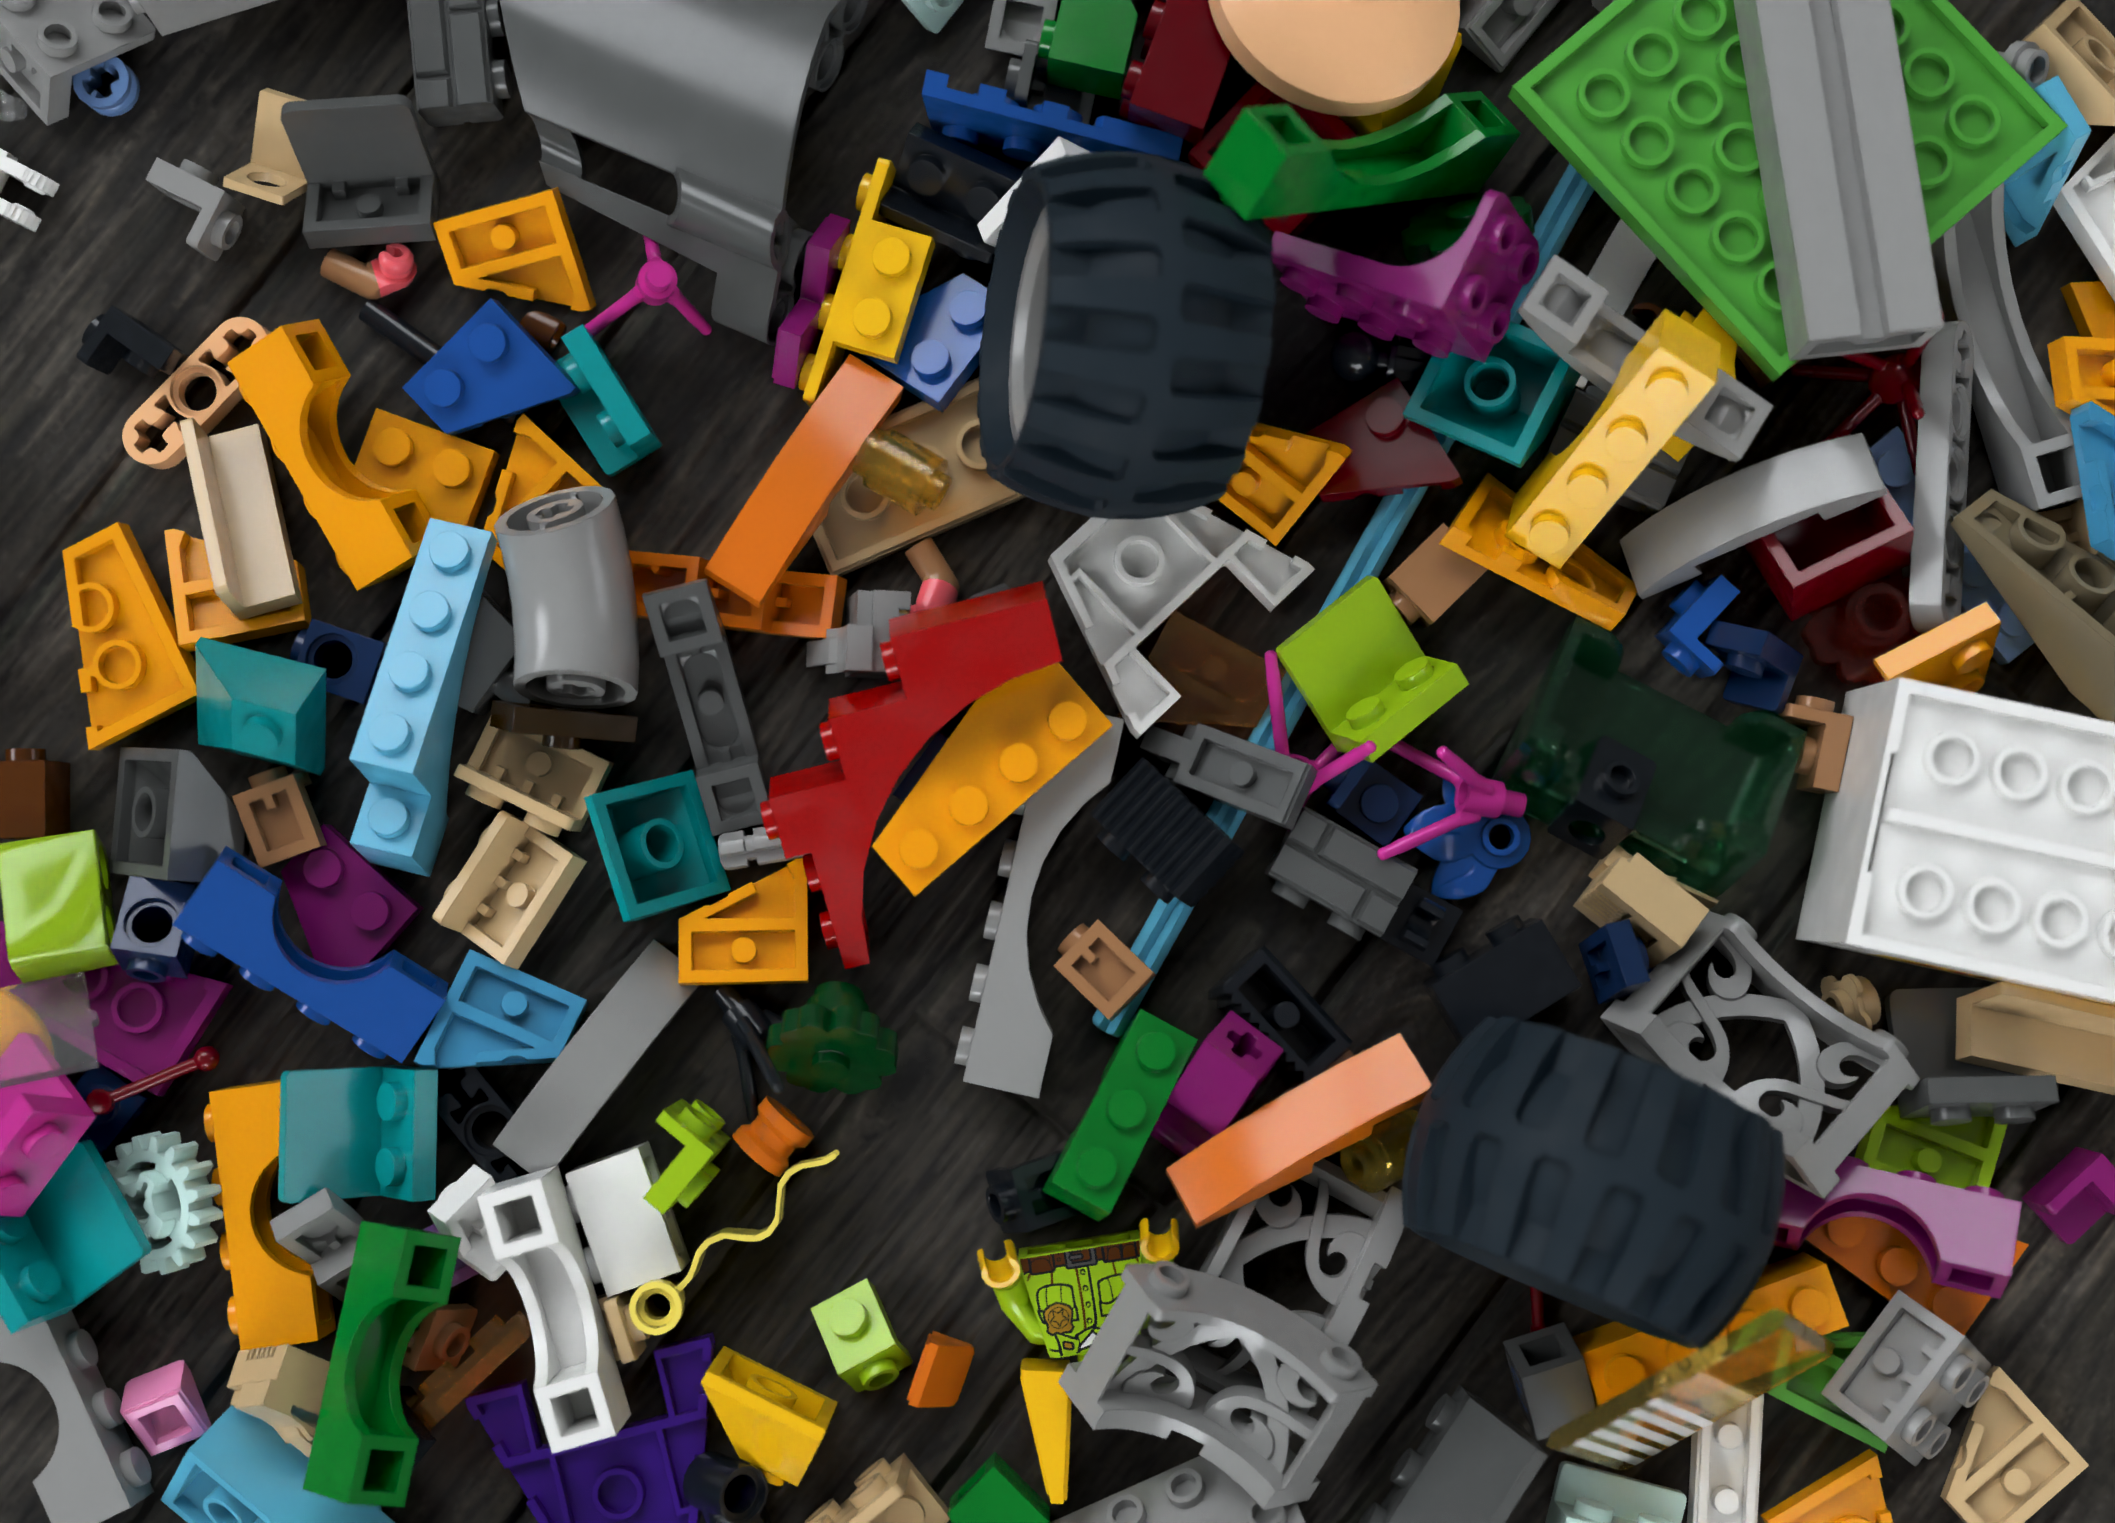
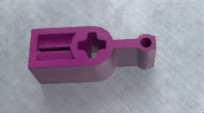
[1150,1010,1284,1158]

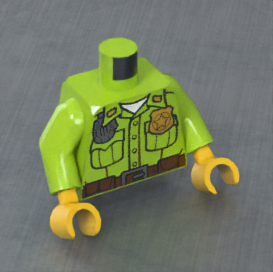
[977,1218,1180,1362]

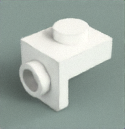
[427,1164,507,1281]

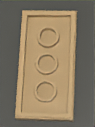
[813,377,1026,576]

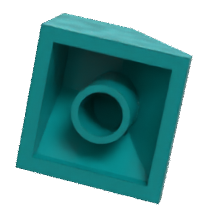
[1403,321,1581,468]
[195,637,326,775]

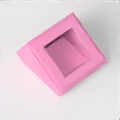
[120,1359,212,1457]

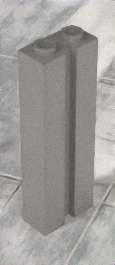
[1733,0,1944,361]

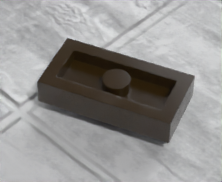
[490,700,638,750]

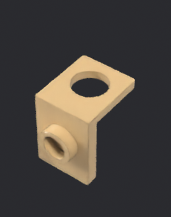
[223,88,307,205]

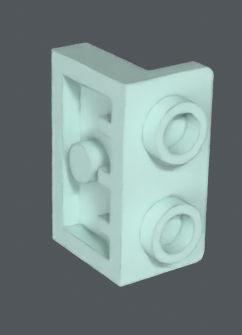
[1545,1461,1687,1523]

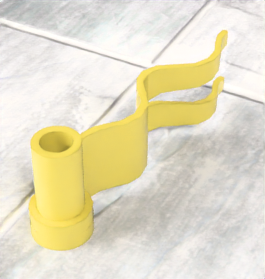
[629,1149,840,1335]

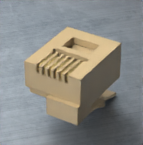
[1573,845,1720,968]
[227,1344,330,1458]

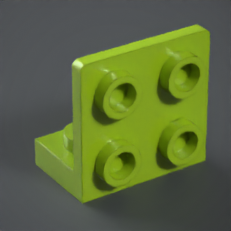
[1275,576,1469,763]

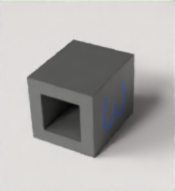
[1503,1322,1599,1441]

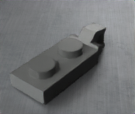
[1140,723,1318,830]

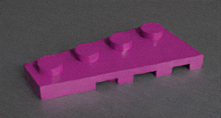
[0,921,233,1097]

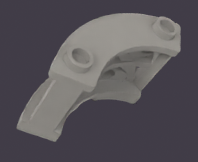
[1600,911,1920,1199]
[1150,1158,1405,1438]
[1058,1261,1378,1510]

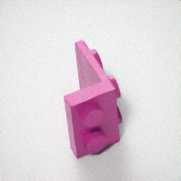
[0,1035,96,1217]

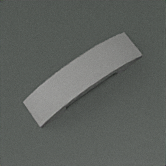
[1517,254,1773,462]
[1619,433,1888,599]
[492,939,699,1173]

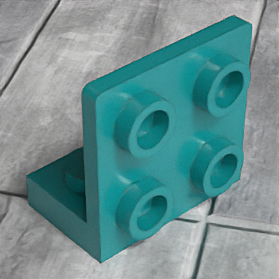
[278,1065,438,1204]
[0,1140,152,1334]

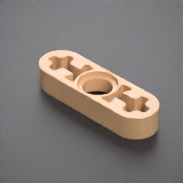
[122,317,271,469]

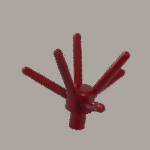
[1789,310,1945,476]

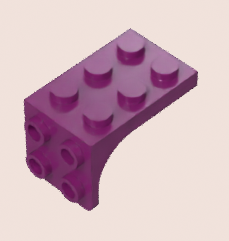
[1271,189,1539,363]

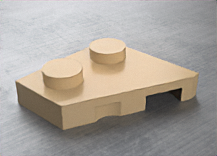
[1940,1365,2089,1523]

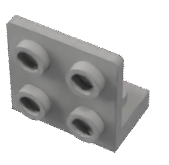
[0,0,156,126]
[1821,1289,1991,1466]

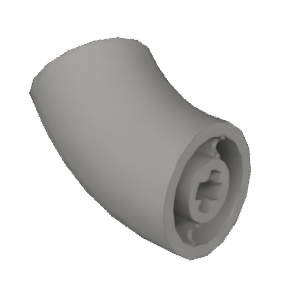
[494,486,639,709]

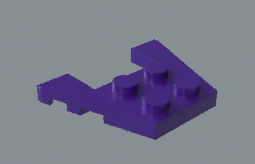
[465,1332,715,1523]

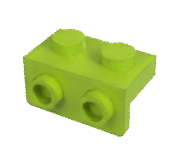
[643,1099,731,1215]

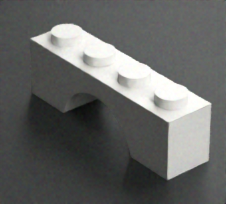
[477,1165,631,1454]

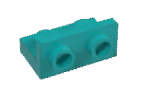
[556,324,663,477]

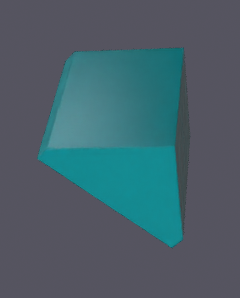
[584,770,731,922]

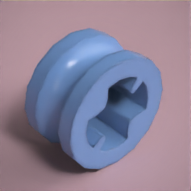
[72,57,140,117]

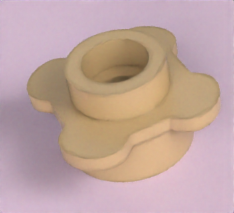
[1821,974,1881,1030]

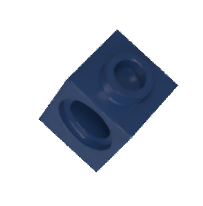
[290,618,387,705]
[110,876,196,983]

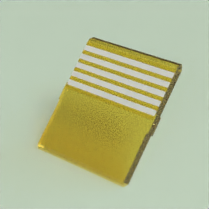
[1546,1308,1835,1471]

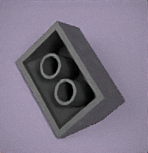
[1358,1384,1548,1523]

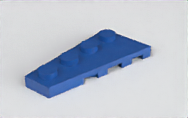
[922,69,1183,162]

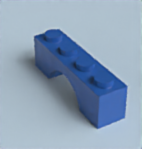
[173,846,448,1063]

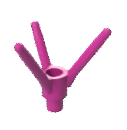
[584,235,712,336]
[1264,650,1376,807]
[1377,740,1527,861]

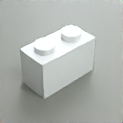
[565,1141,691,1297]

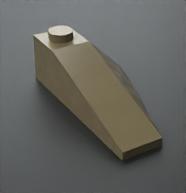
[1951,489,2115,723]

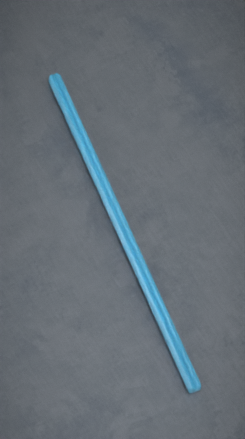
[1092,163,1594,1038]

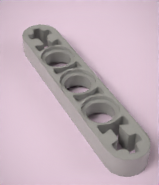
[1909,320,1974,632]

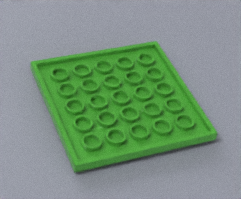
[1508,0,2068,382]

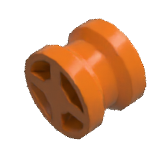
[732,1095,814,1177]

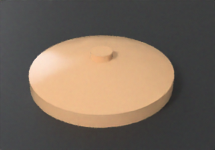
[1208,0,1460,116]

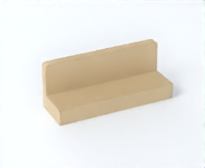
[180,417,303,620]
[1955,982,2115,1095]

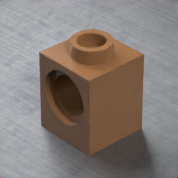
[1382,523,1488,628]

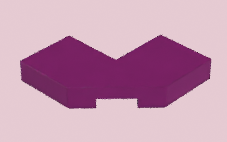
[772,213,851,389]

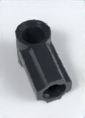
[683,1451,772,1523]

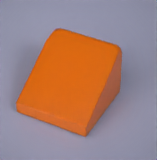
[906,1331,975,1408]

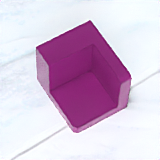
[2021,1146,2115,1244]

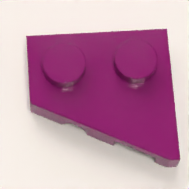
[281,824,424,967]

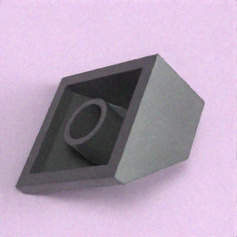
[109,747,249,882]

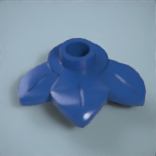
[1403,779,1531,899]

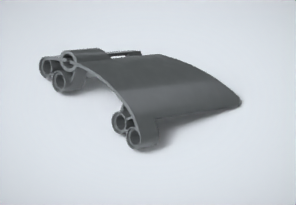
[500,0,869,346]

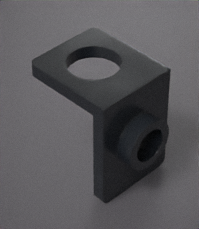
[1547,735,1657,860]

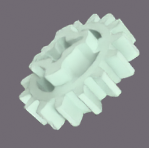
[105,1131,224,1275]

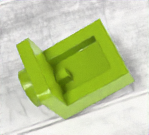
[810,1278,913,1392]

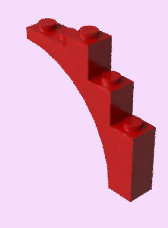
[760,581,1062,970]

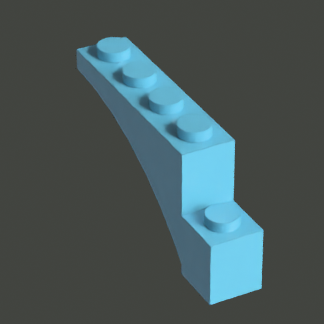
[349,518,497,877]

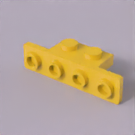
[798,157,935,408]

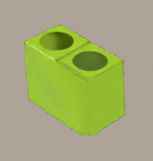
[0,829,119,986]

